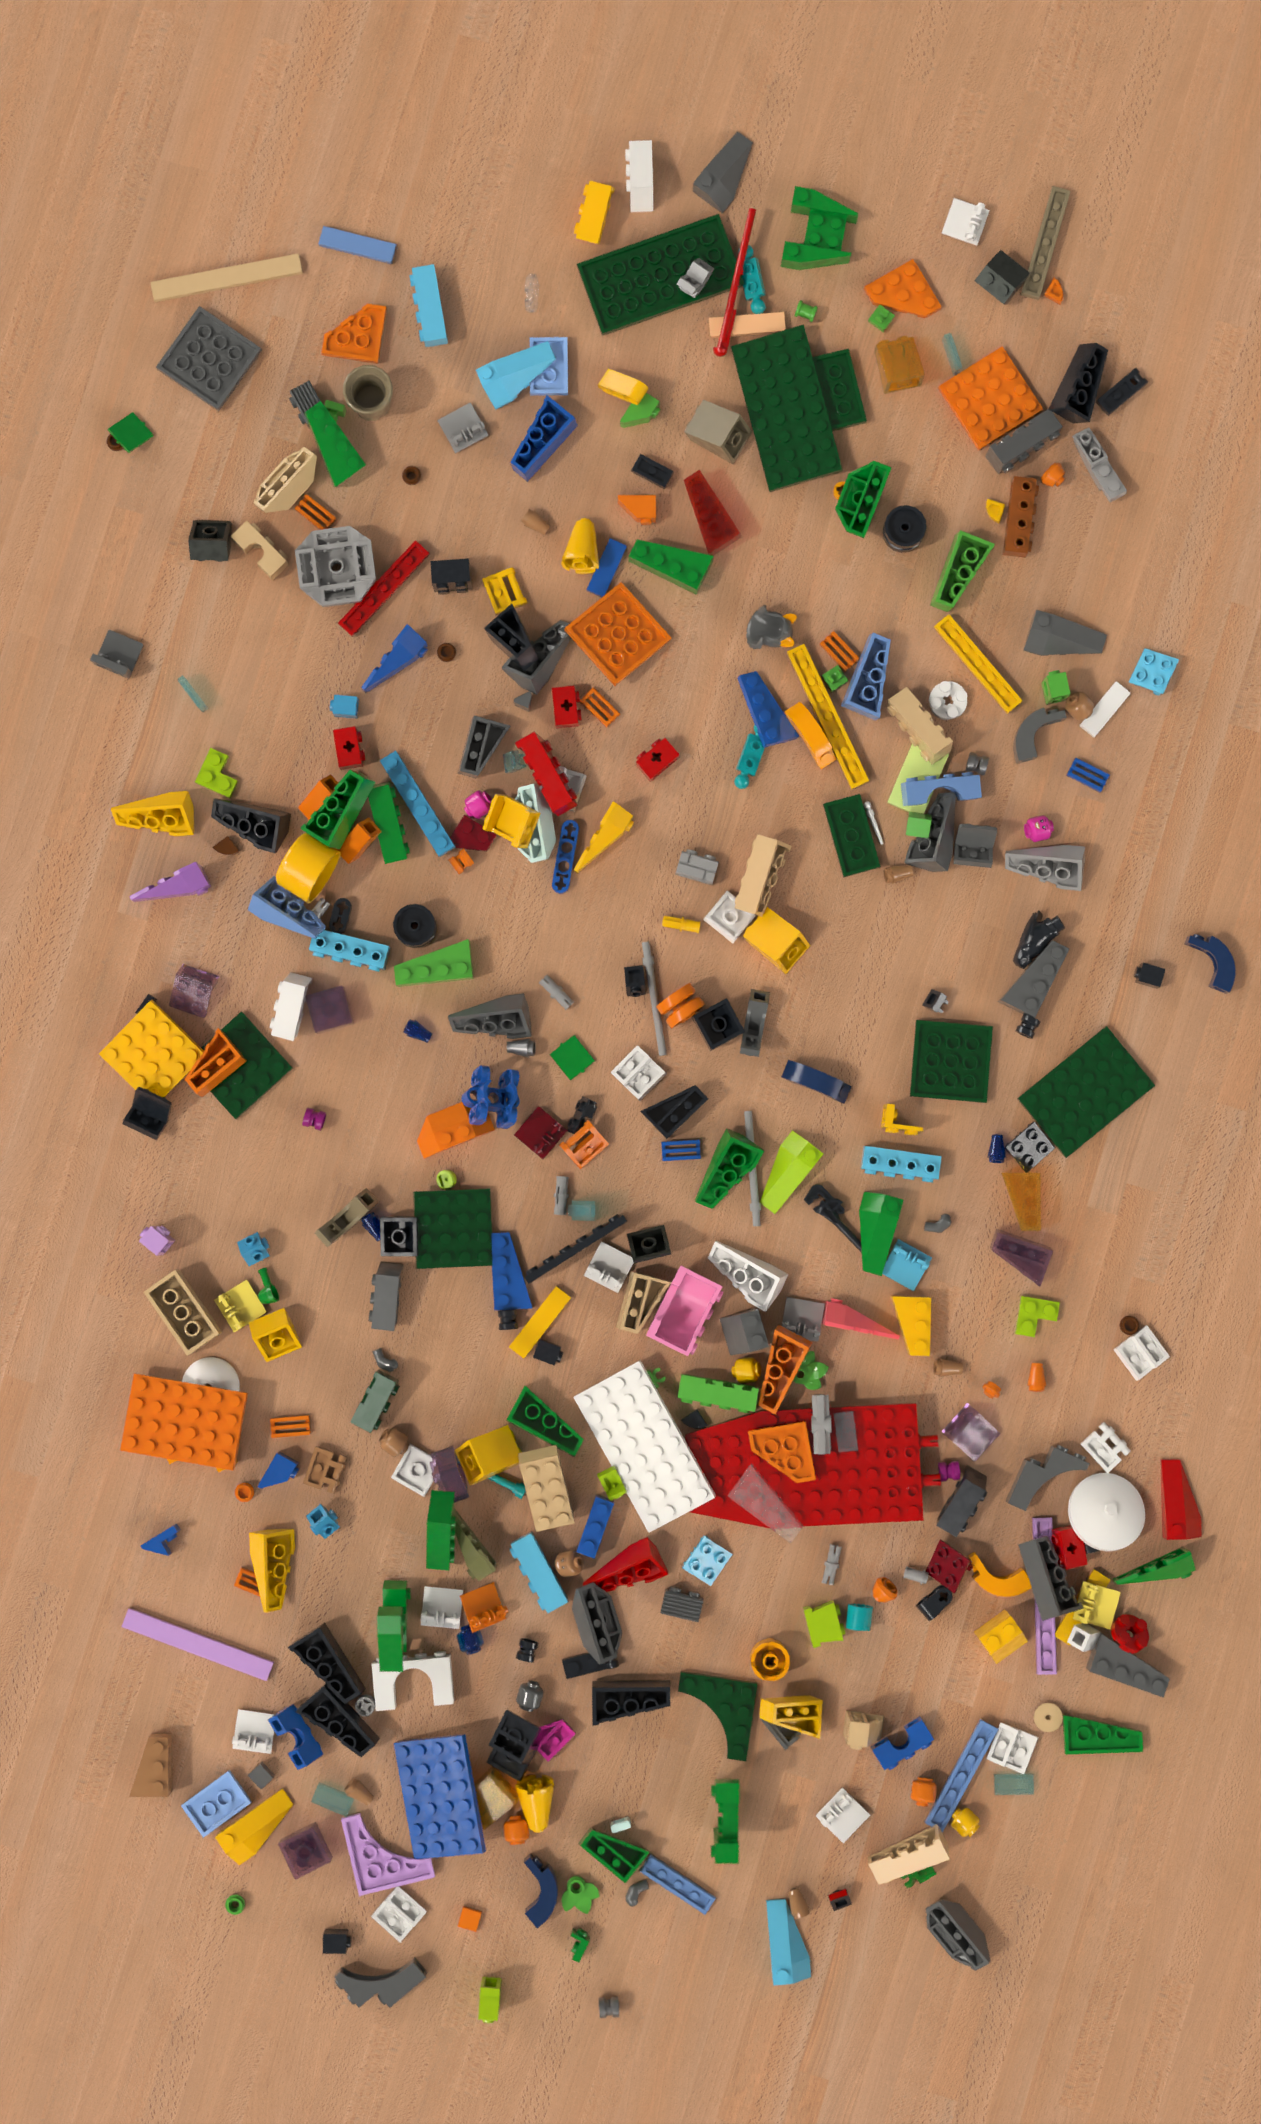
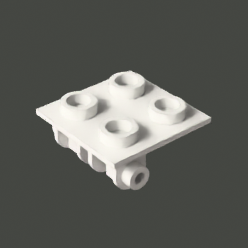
[942,198,990,246]
[584,1241,633,1293]
[421,1586,463,1629]
[232,1709,275,1754]
[815,1788,870,1843]

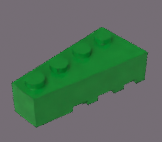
[304,401,366,487]
[368,781,410,864]
[426,1490,456,1571]

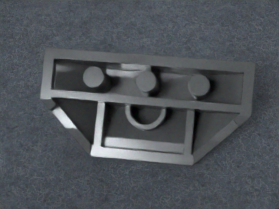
[572,1583,622,1664]
[926,1899,991,1971]

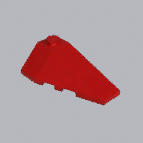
[1160,1459,1202,1540]
[583,1537,669,1592]

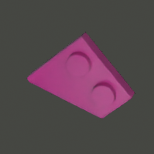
[534,1719,576,1762]

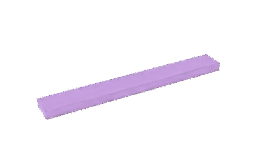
[1032,1517,1057,1675]
[122,1608,274,1681]

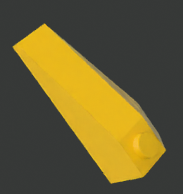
[111,791,194,836]
[574,801,634,874]
[249,1529,295,1613]
[215,1788,293,1865]

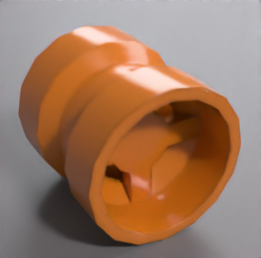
[448,848,474,875]

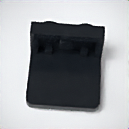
[122,1087,172,1140]

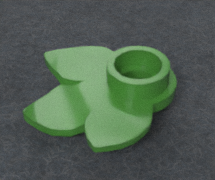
[794,1351,828,1390]
[562,1876,600,1914]

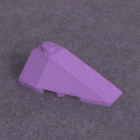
[129,862,211,902]

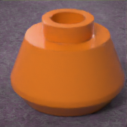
[1041,462,1066,487]
[872,1577,898,1603]

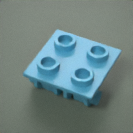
[1129,648,1179,696]
[882,1239,932,1291]
[682,1535,733,1586]

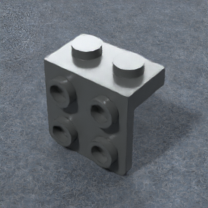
[953,824,997,868]

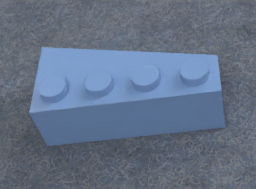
[841,633,891,721]

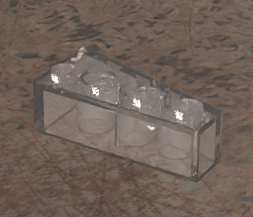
[728,1462,803,1543]

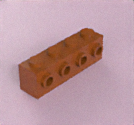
[1003,476,1039,558]

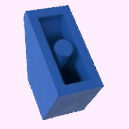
[257,1451,299,1489]

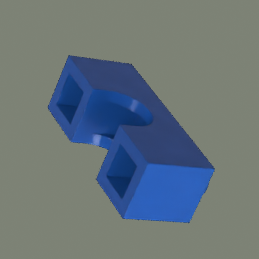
[576,1495,614,1559]
[268,1704,323,1770]
[870,1716,934,1770]

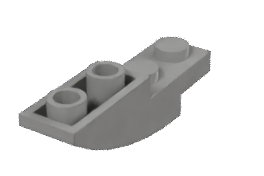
[1072,427,1127,502]

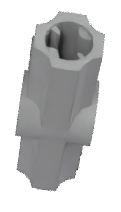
[811,1394,831,1454]

